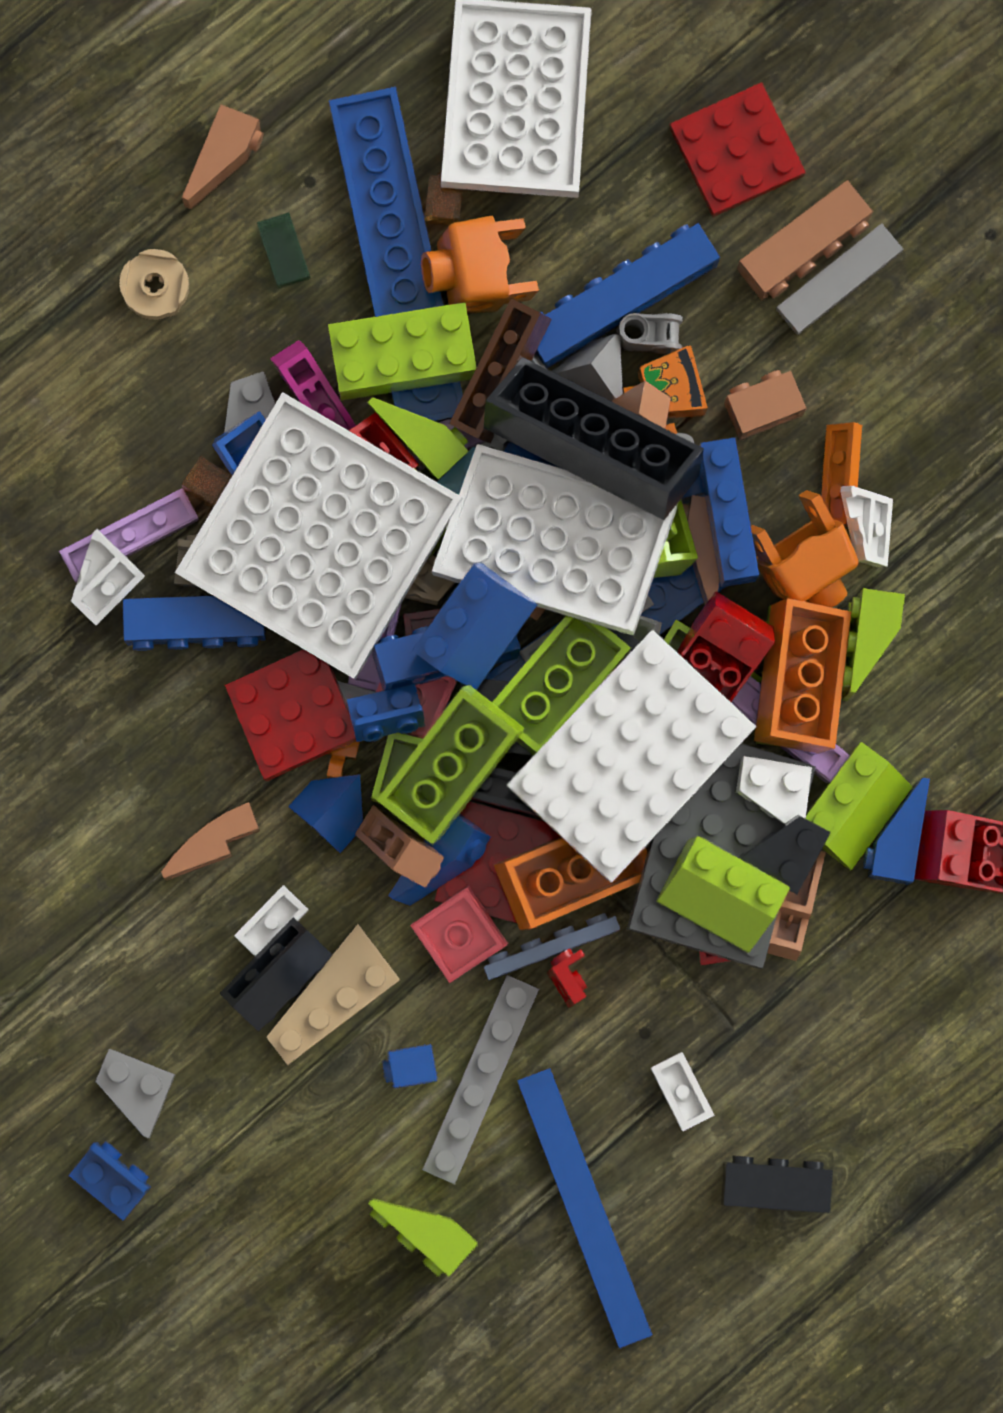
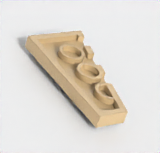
[267,924,400,1065]

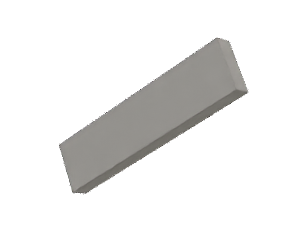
[776,223,903,336]

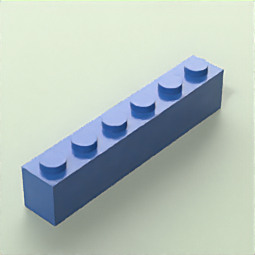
[536,223,720,369]

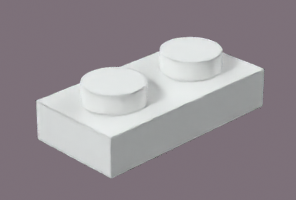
[234,885,309,956]
[650,1052,714,1131]

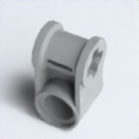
[616,313,683,354]

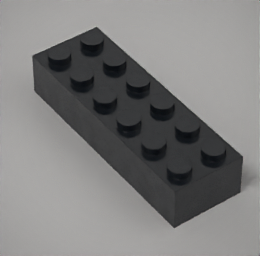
[483,357,704,520]

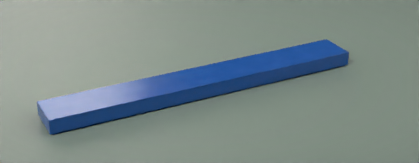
[517,1068,652,1348]

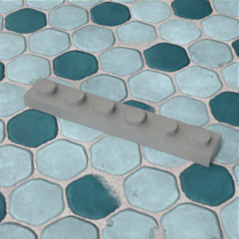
[423,975,539,1184]

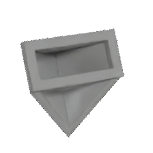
[552,334,622,401]

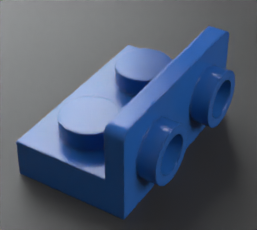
[347,684,425,742]
[69,1141,151,1221]

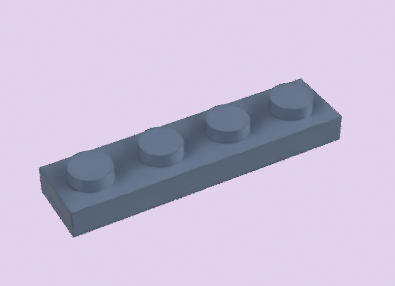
[483,913,620,981]

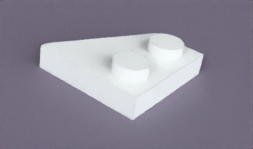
[840,486,893,567]
[71,529,145,625]
[736,756,812,824]

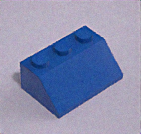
[412,562,538,690]

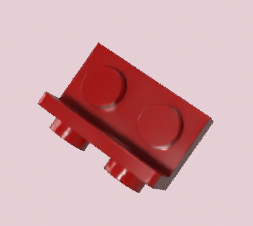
[547,948,587,1008]

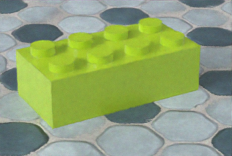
[328,302,477,401]
[492,615,631,756]
[377,685,525,844]

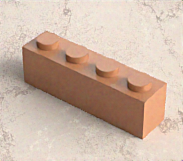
[737,180,873,301]

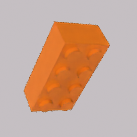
[754,598,851,754]
[494,836,647,930]

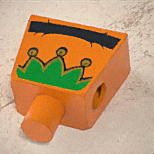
[622,345,708,419]

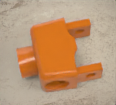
[421,216,539,313]
[751,490,859,607]

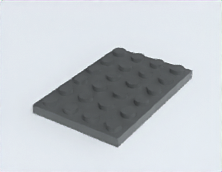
[627,744,816,969]

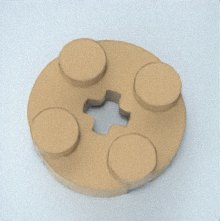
[120,249,189,320]

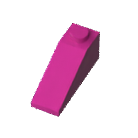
[270,340,356,431]

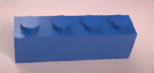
[699,438,759,587]
[123,596,266,651]
[372,626,521,691]

